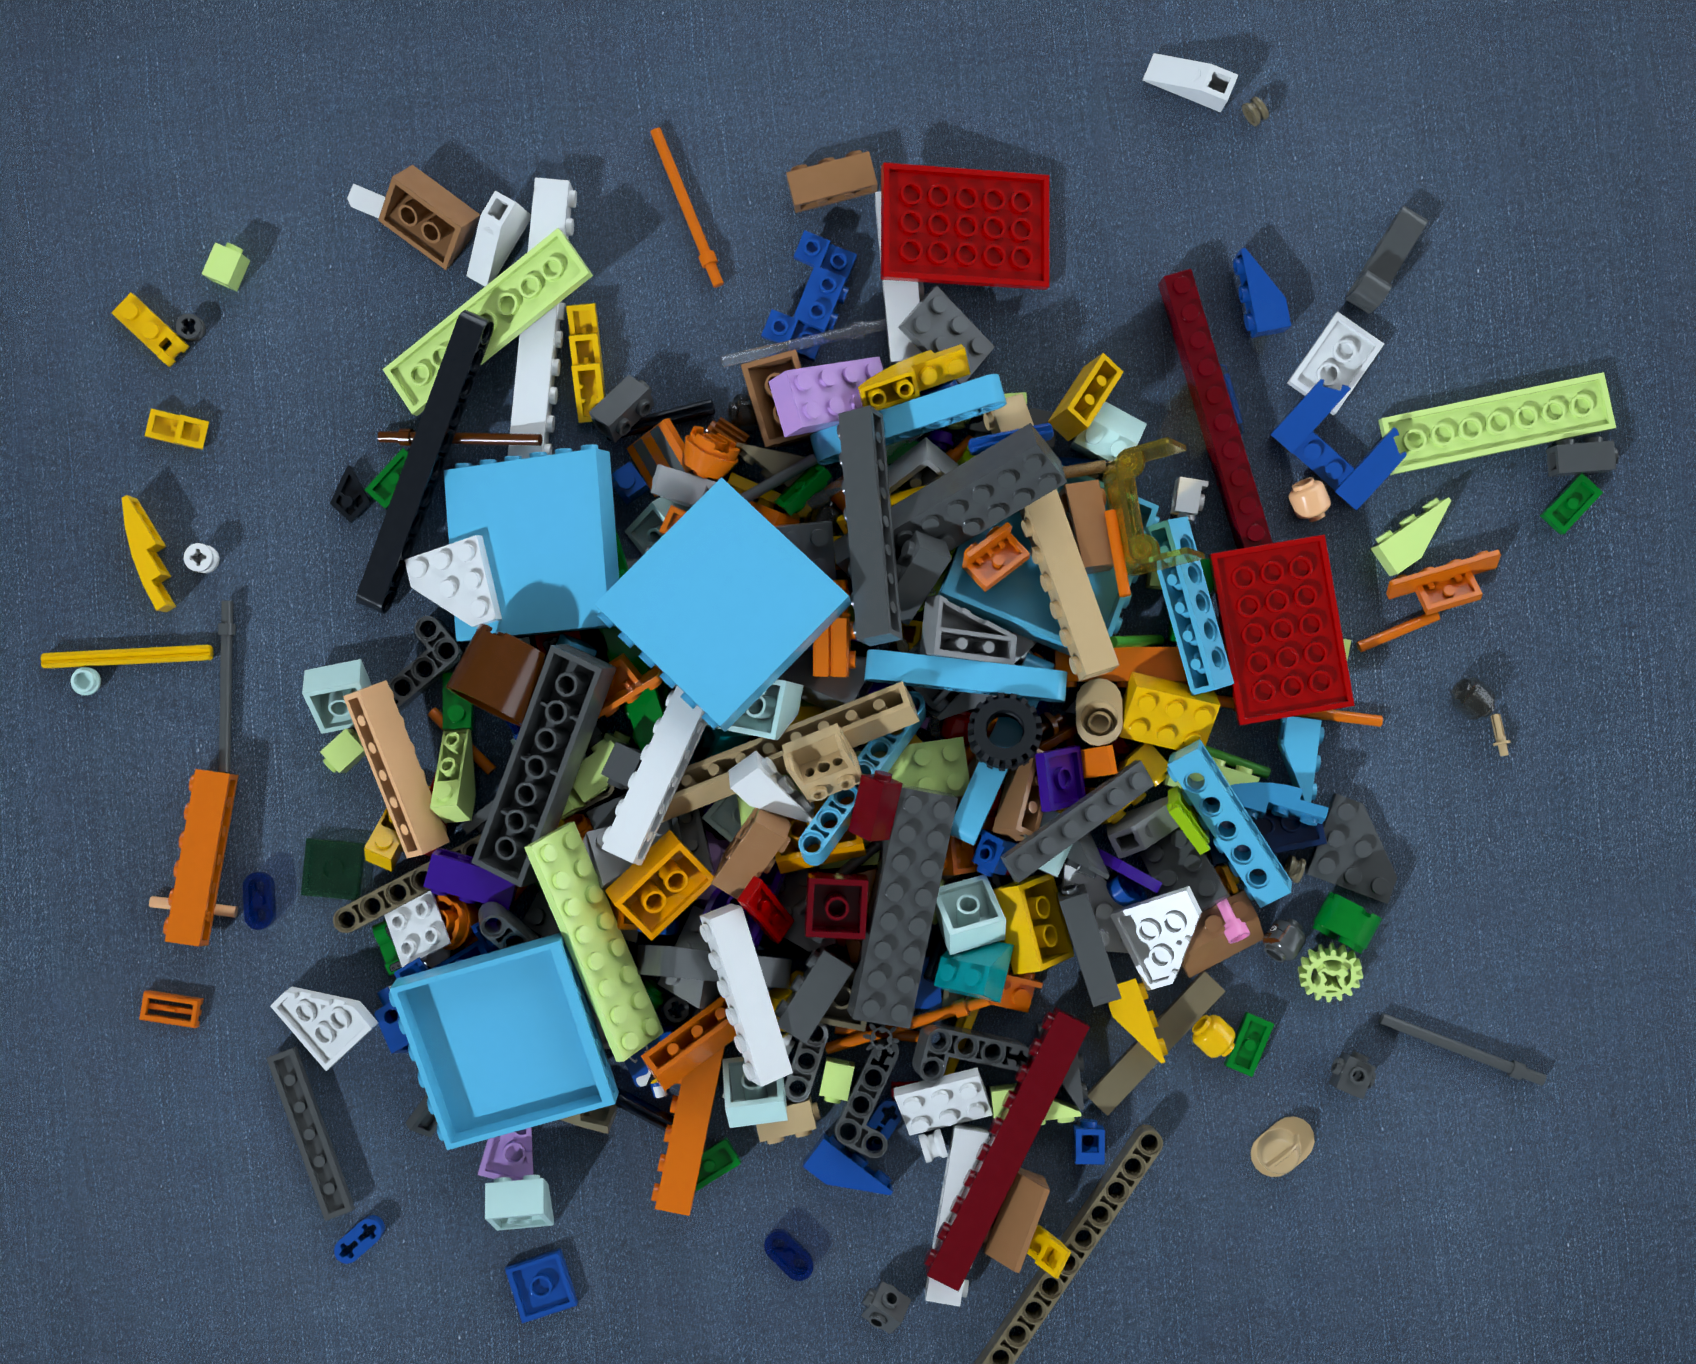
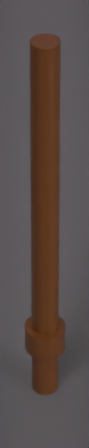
[378,429,543,446]

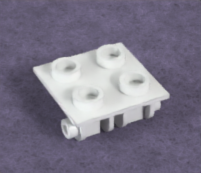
[384,891,451,967]

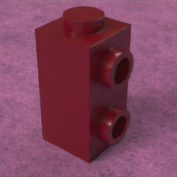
[848,770,903,841]

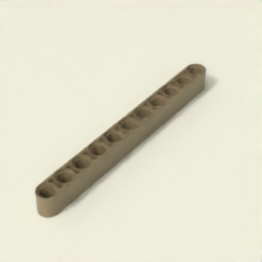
[333,785,618,933]
[974,1125,1163,1364]

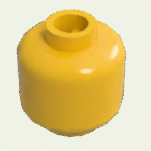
[1192,1015,1235,1058]

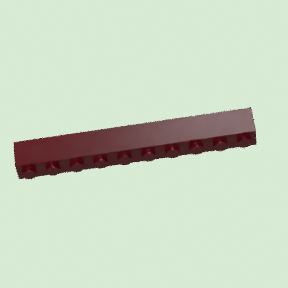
[1158,269,1273,549]
[924,1007,1090,1292]

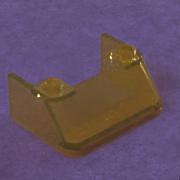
[1103,437,1205,576]

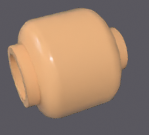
[1288,477,1331,522]

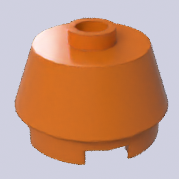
[683,426,741,479]
[435,894,479,950]

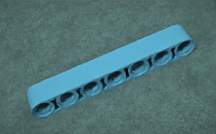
[810,374,1007,465]
[864,649,1068,702]
[950,653,1055,846]
[798,691,926,866]

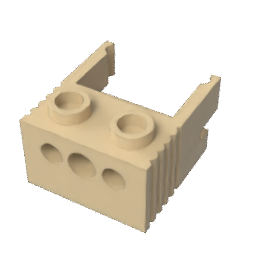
[782,723,862,803]

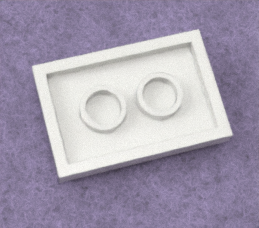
[1287,312,1384,415]
[893,1067,993,1135]

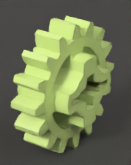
[1298,942,1363,1002]

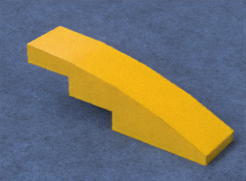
[566,303,606,423]
[122,495,176,612]

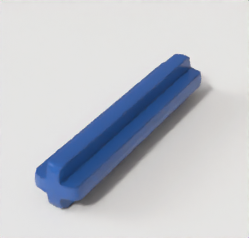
[968,423,1054,456]

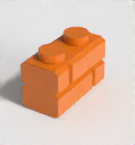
[813,613,856,677]

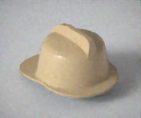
[1076,678,1123,746]
[1251,1116,1315,1177]

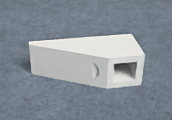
[1142,53,1238,112]
[466,191,531,287]
[728,751,815,823]

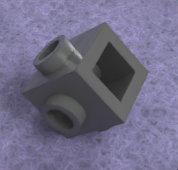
[1329,1050,1376,1100]
[861,1281,912,1334]

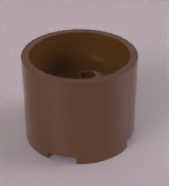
[446,624,545,727]

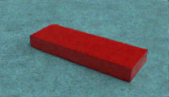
[737,876,794,944]

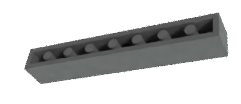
[837,405,903,646]

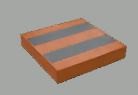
[626,418,692,497]

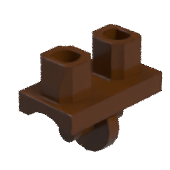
[1039,711,1078,751]

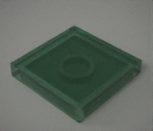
[301,838,366,900]

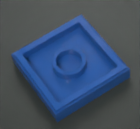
[505,1248,578,1323]

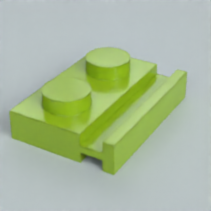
[1166,785,1210,855]

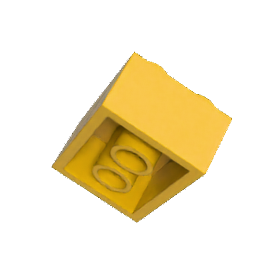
[1119,672,1221,751]
[993,873,1074,975]

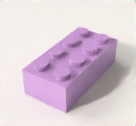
[768,357,892,437]

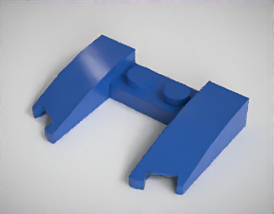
[1271,379,1407,510]

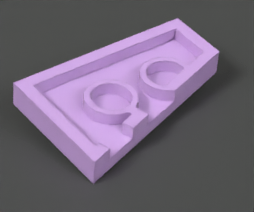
[478,1127,533,1181]

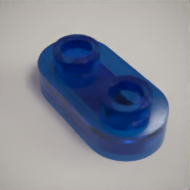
[243,872,276,930]
[764,1229,814,1281]

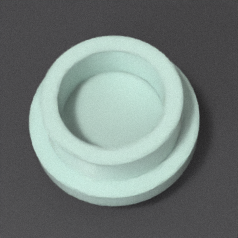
[71,667,101,695]

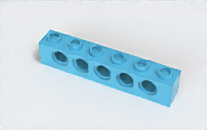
[1145,516,1234,696]
[1167,739,1292,908]

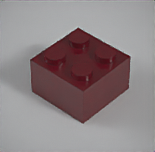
[805,872,869,939]

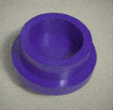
[926,430,954,452]

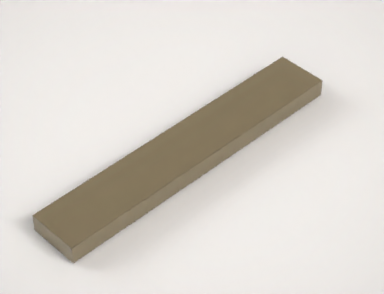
[1087,971,1226,1116]

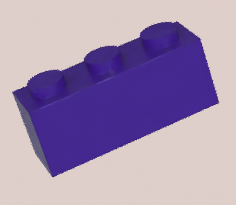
[423,847,518,910]

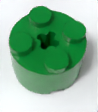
[1312,891,1382,954]

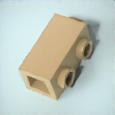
[756,1095,821,1144]

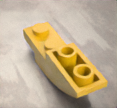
[858,344,971,411]

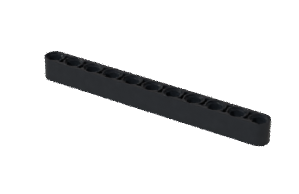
[356,310,494,614]

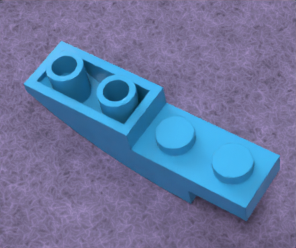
[1206,782,1329,826]

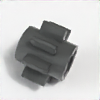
[863,1023,899,1057]

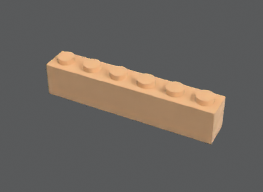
[343,680,450,858]

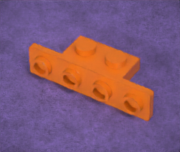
[1386,550,1501,615]
[597,653,663,721]

